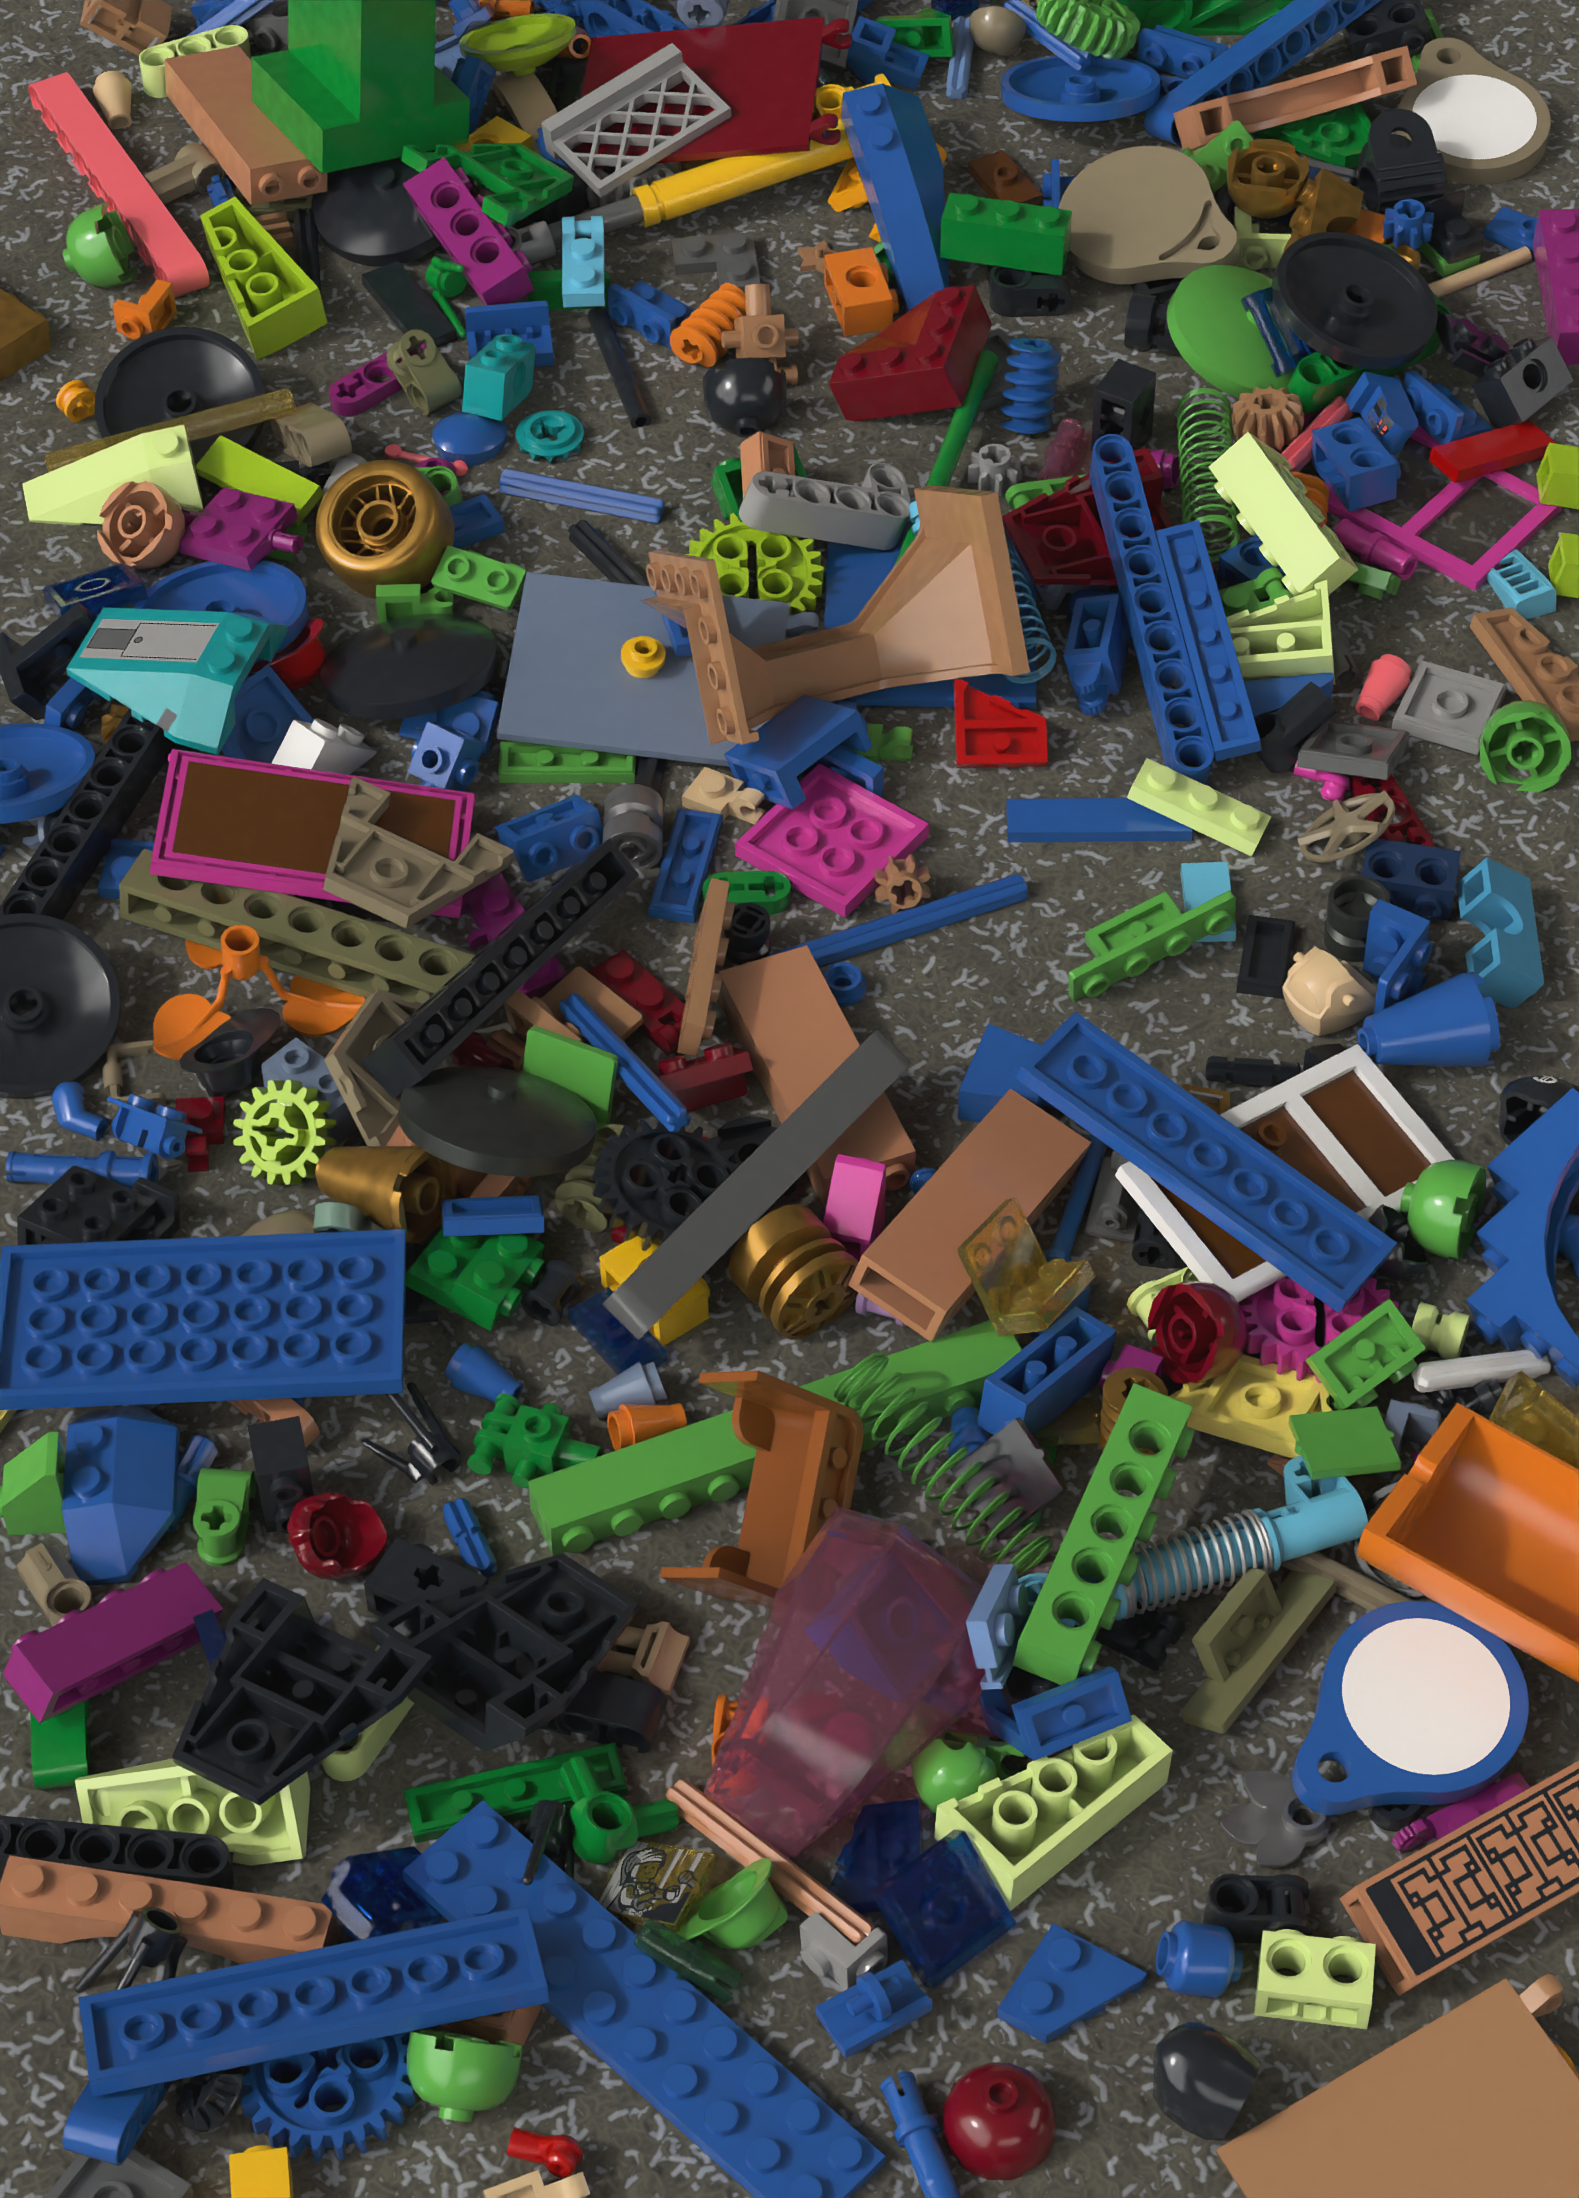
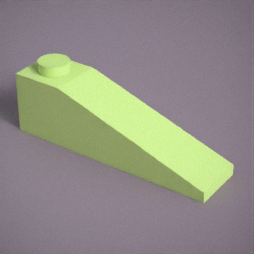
[22,425,204,525]

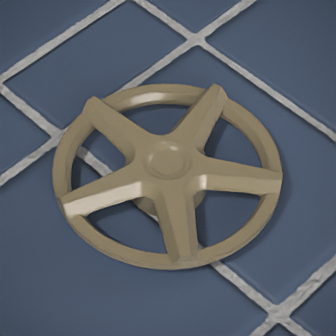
[1297,791,1395,863]

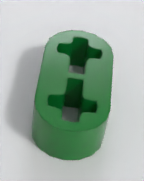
[702,871,791,915]

